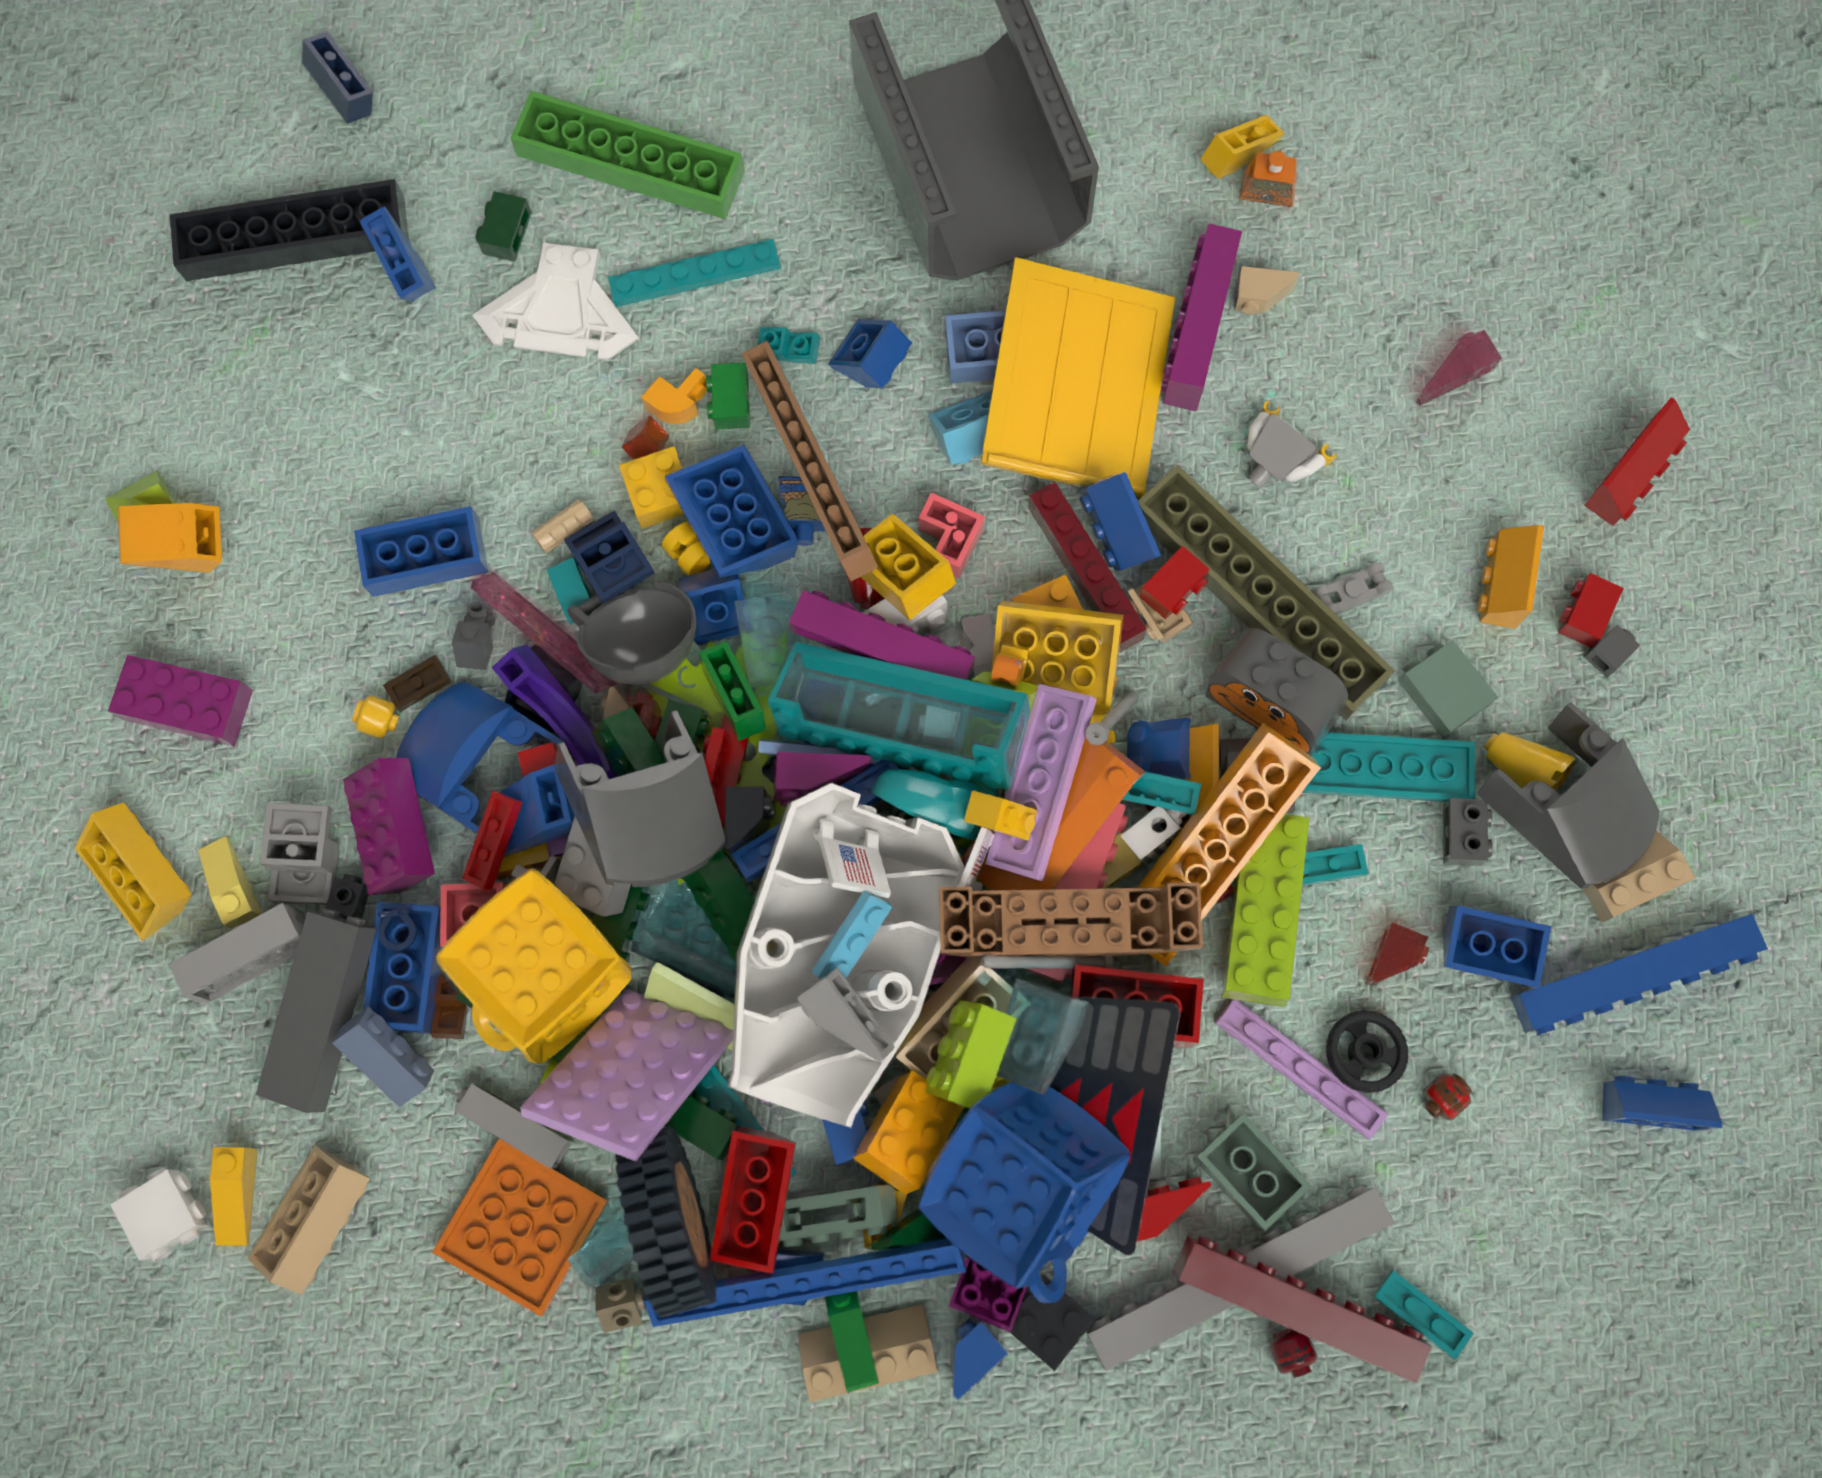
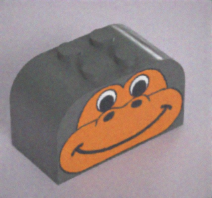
[1205,628,1348,756]

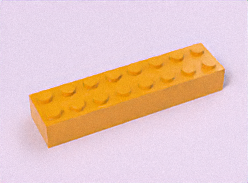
[1137,723,1320,966]

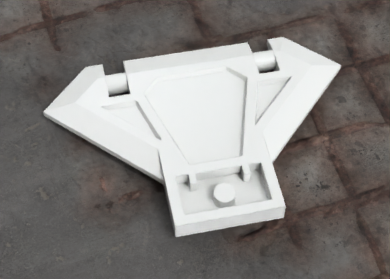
[472,242,639,360]

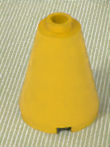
[1484,732,1576,791]

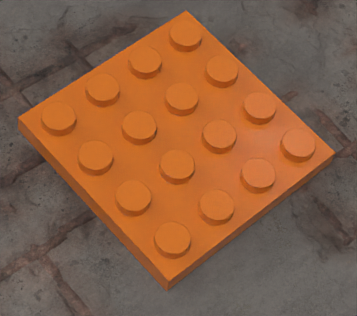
[432,1138,609,1317]

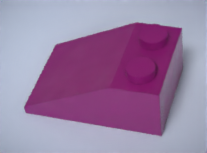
[773,752,871,807]

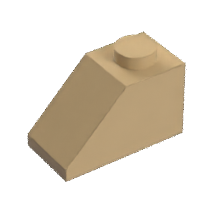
[1234,266,1299,315]

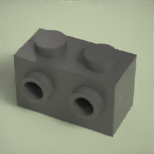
[1443,798,1493,866]

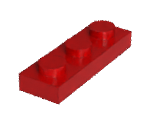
[462,791,522,890]

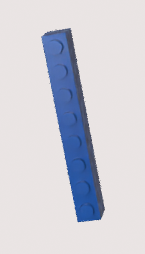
[1510,914,1768,1036]

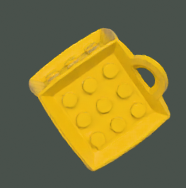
[436,869,632,1064]

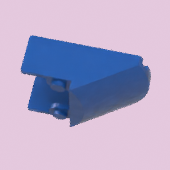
[396,681,572,835]

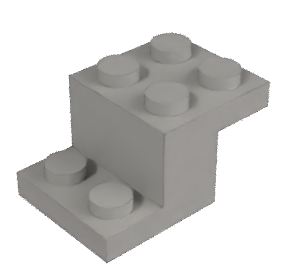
[259,803,339,905]

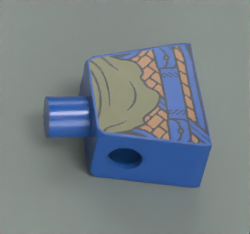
[778,476,826,546]

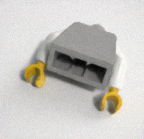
[1247,401,1337,488]

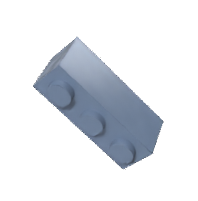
[332,1006,435,1107]

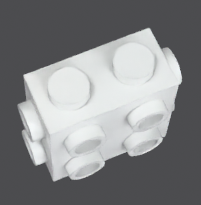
[110,1168,208,1262]

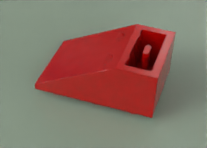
[1137,1177,1211,1242]

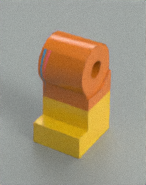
[991,643,1030,686]

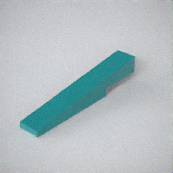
[1122,771,1202,815]

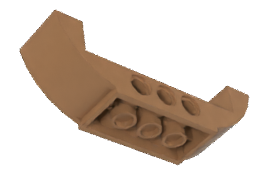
[939,883,1203,957]

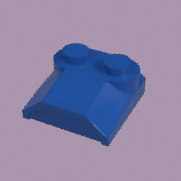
[1127,717,1191,779]

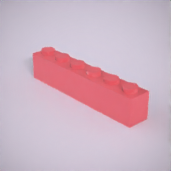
[1025,803,1129,984]

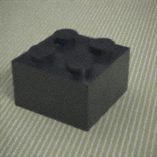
[1010,1275,1095,1371]

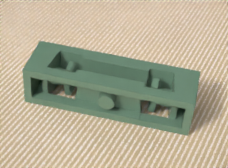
[779,1185,899,1247]

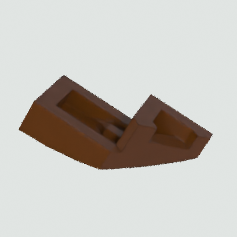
[430,975,468,1039]

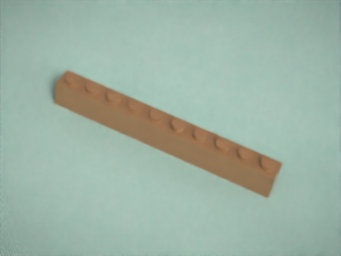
[741,341,878,581]

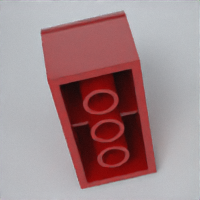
[1069,965,1204,1048]

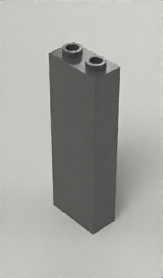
[255,908,377,1113]

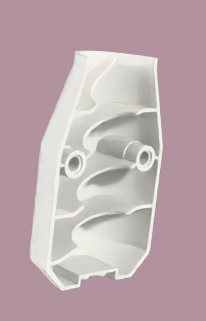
[727,783,965,1127]

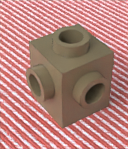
[595,1277,646,1333]

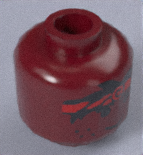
[1269,1328,1318,1379]

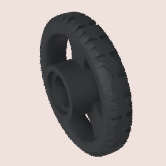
[1326,1010,1409,1093]

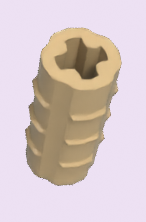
[531,499,594,554]

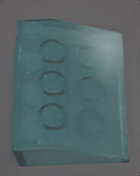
[631,880,755,999]

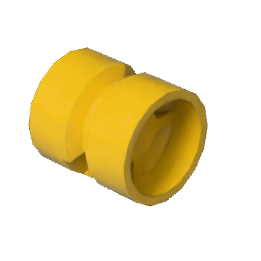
[661,521,711,576]

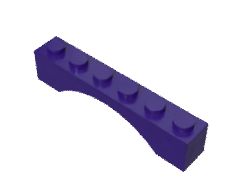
[491,644,619,779]

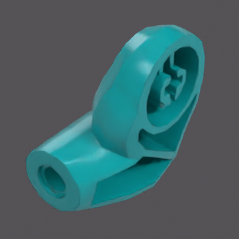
[870,769,998,841]

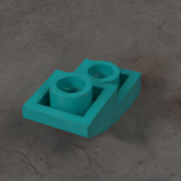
[757,327,821,364]
[547,557,595,625]

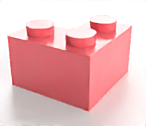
[918,493,985,579]

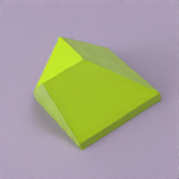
[105,471,175,522]

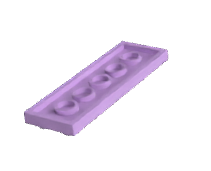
[985,684,1097,881]

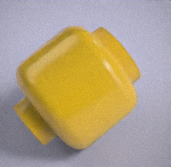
[352,695,400,738]

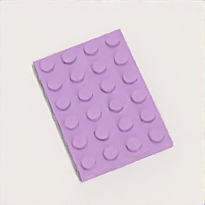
[521,989,734,1161]

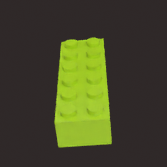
[1221,814,1310,1007]

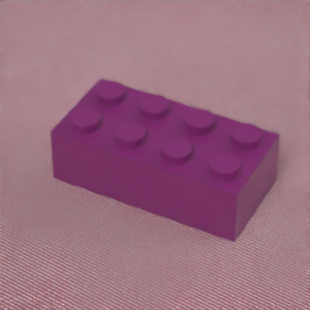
[108,655,253,747]
[343,758,435,895]

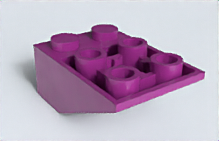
[949,1256,1027,1333]

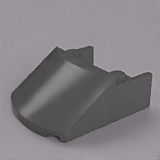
[1477,702,1660,889]
[555,710,726,887]

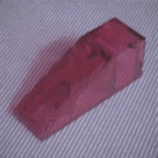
[1416,329,1502,406]

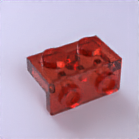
[625,692,662,741]

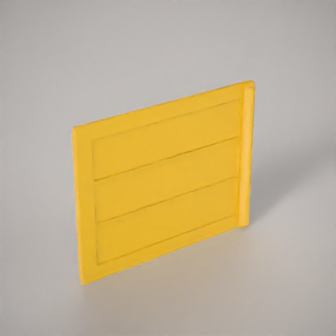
[980,257,1175,499]

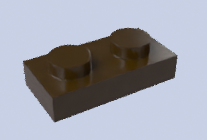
[383,655,452,712]

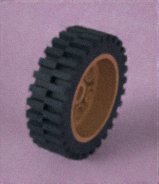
[615,1126,717,1318]

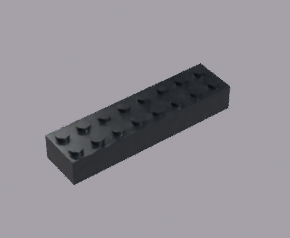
[169,179,409,282]

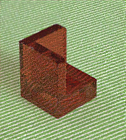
[621,415,669,460]

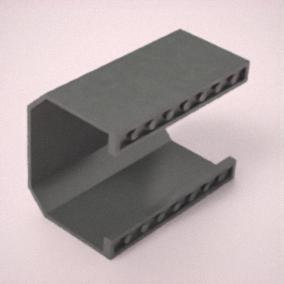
[849,0,1099,281]

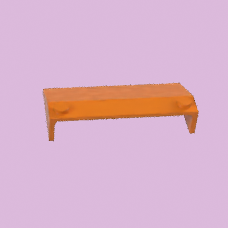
[961,737,1145,891]

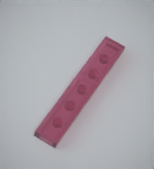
[470,572,617,694]

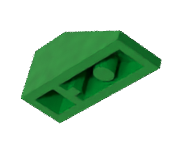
[825,1291,879,1393]

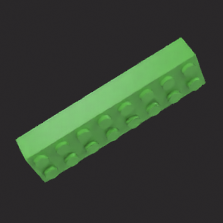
[510,91,745,219]

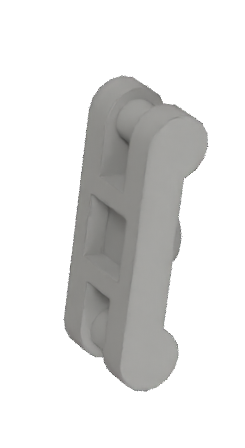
[1312,562,1394,615]

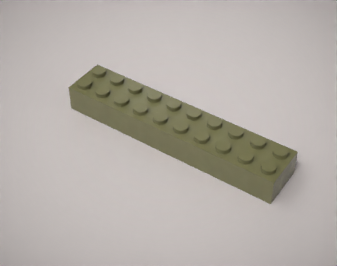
[1138,465,1395,720]

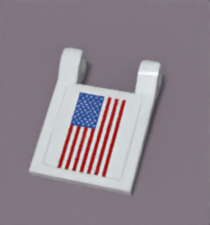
[813,819,891,898]
[958,827,994,891]

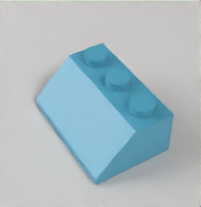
[928,391,992,465]

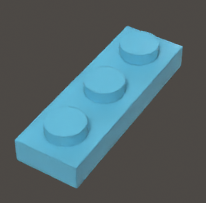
[812,890,893,979]

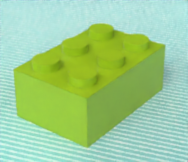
[926,1000,1017,1109]

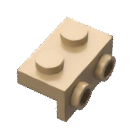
[1128,582,1194,643]

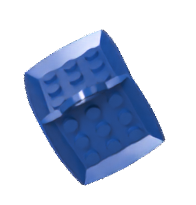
[918,1078,1130,1303]

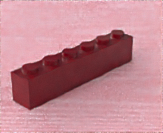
[1028,482,1147,653]

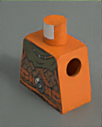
[1240,151,1297,208]

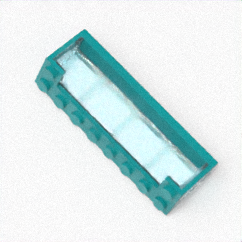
[768,642,1030,790]

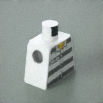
[1121,807,1192,865]

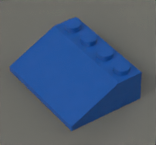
[665,445,799,578]

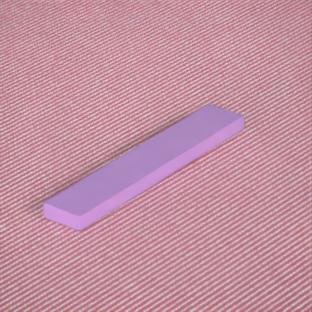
[1214,999,1388,1140]

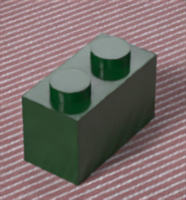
[476,191,532,262]

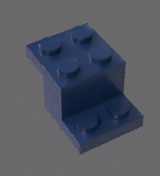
[564,510,655,604]

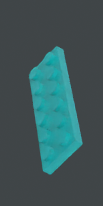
[1301,733,1475,802]

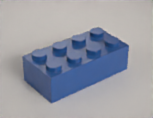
[354,506,489,597]
[363,902,442,1034]

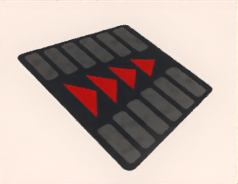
[1007,993,1180,1255]

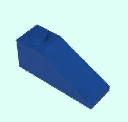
[359,207,436,301]

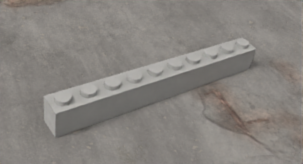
[1086,1185,1394,1371]

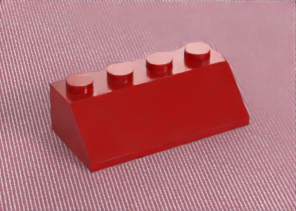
[1584,397,1690,526]
[710,1126,796,1274]

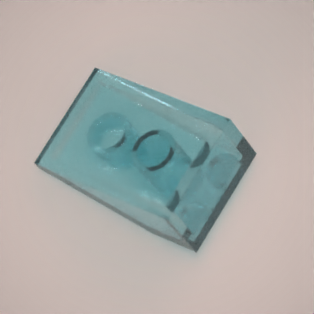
[996,979,1089,1094]

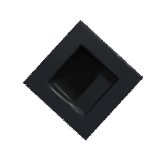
[323,874,369,919]

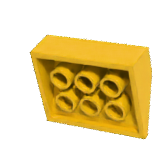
[991,601,1124,711]

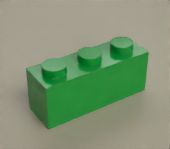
[699,641,766,741]

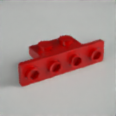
[703,714,750,829]

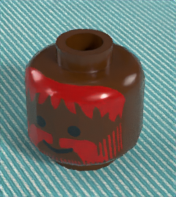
[1423,1073,1472,1121]

